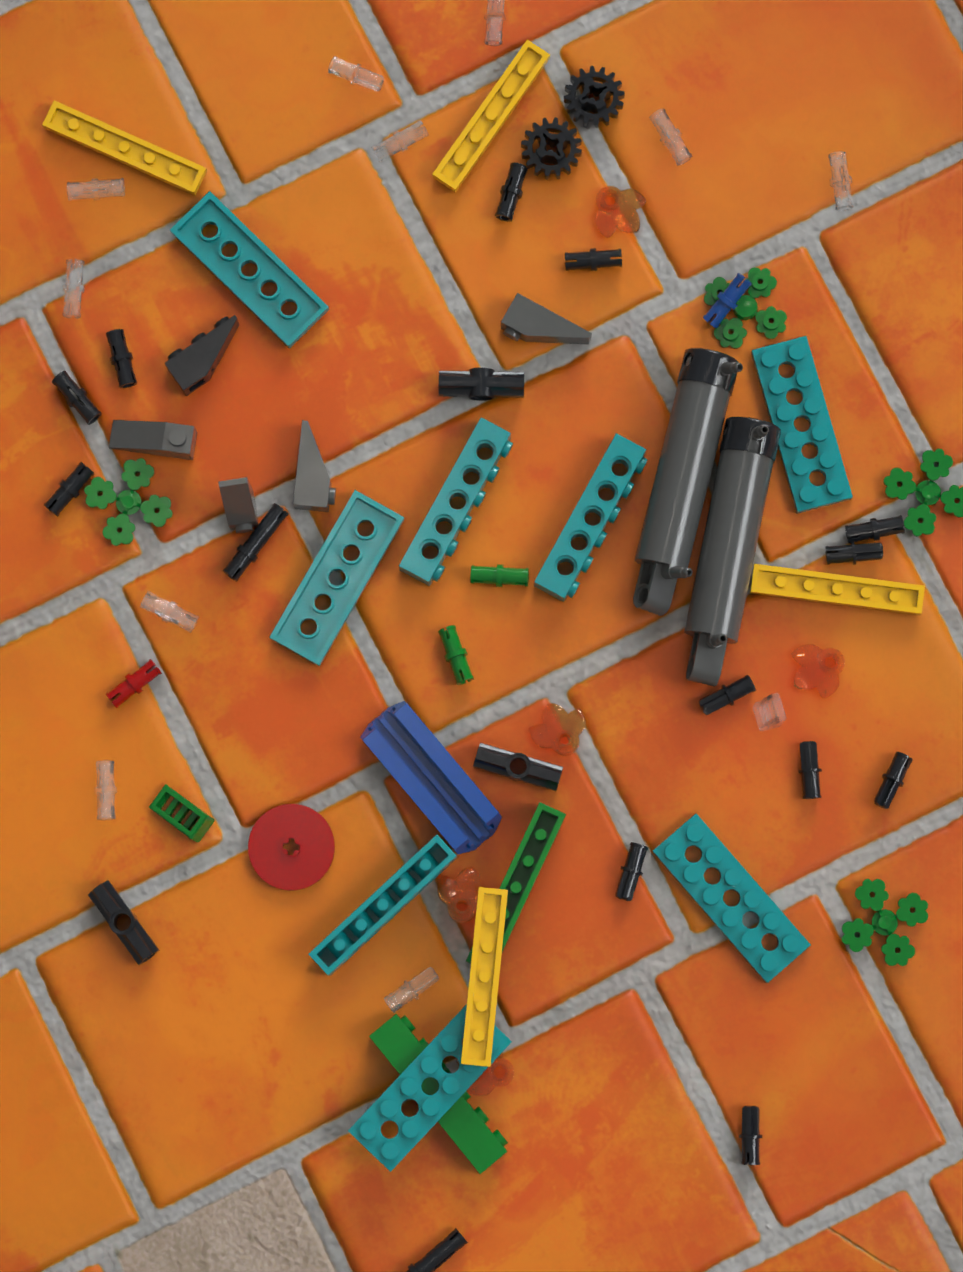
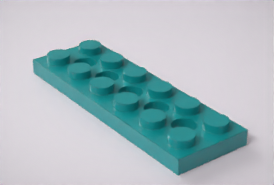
[170,191,329,349]
[751,336,853,514]
[269,490,405,667]
[652,813,811,983]
[348,1004,512,1172]

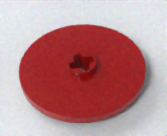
[248,804,335,891]

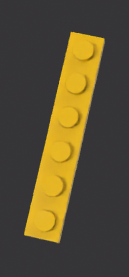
[432,40,550,193]
[42,100,207,195]
[750,564,925,615]
[461,887,508,1067]

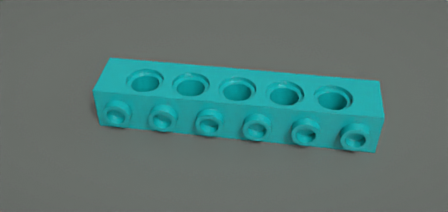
[399,417,513,586]
[534,433,648,602]
[309,835,457,976]

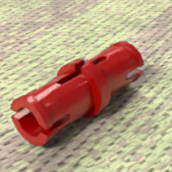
[106,659,162,708]

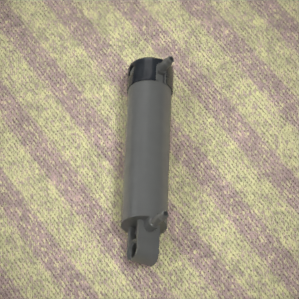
[633,348,743,616]
[684,417,781,686]

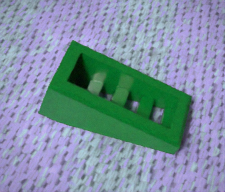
[149,784,215,843]

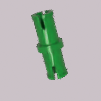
[470,564,529,587]
[438,625,474,685]

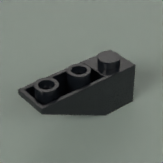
[165,315,239,396]

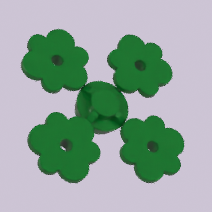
[704,267,787,349]
[883,449,963,537]
[84,458,173,546]
[842,879,928,966]

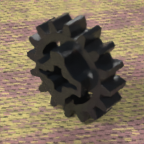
[564,66,625,128]
[521,117,582,180]

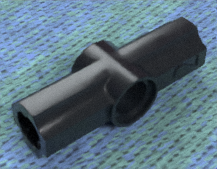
[439,368,524,401]
[473,743,563,791]
[88,880,160,965]

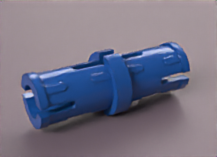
[703,273,752,328]

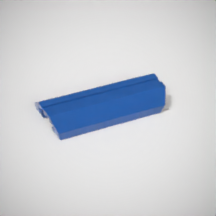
[360,701,502,854]

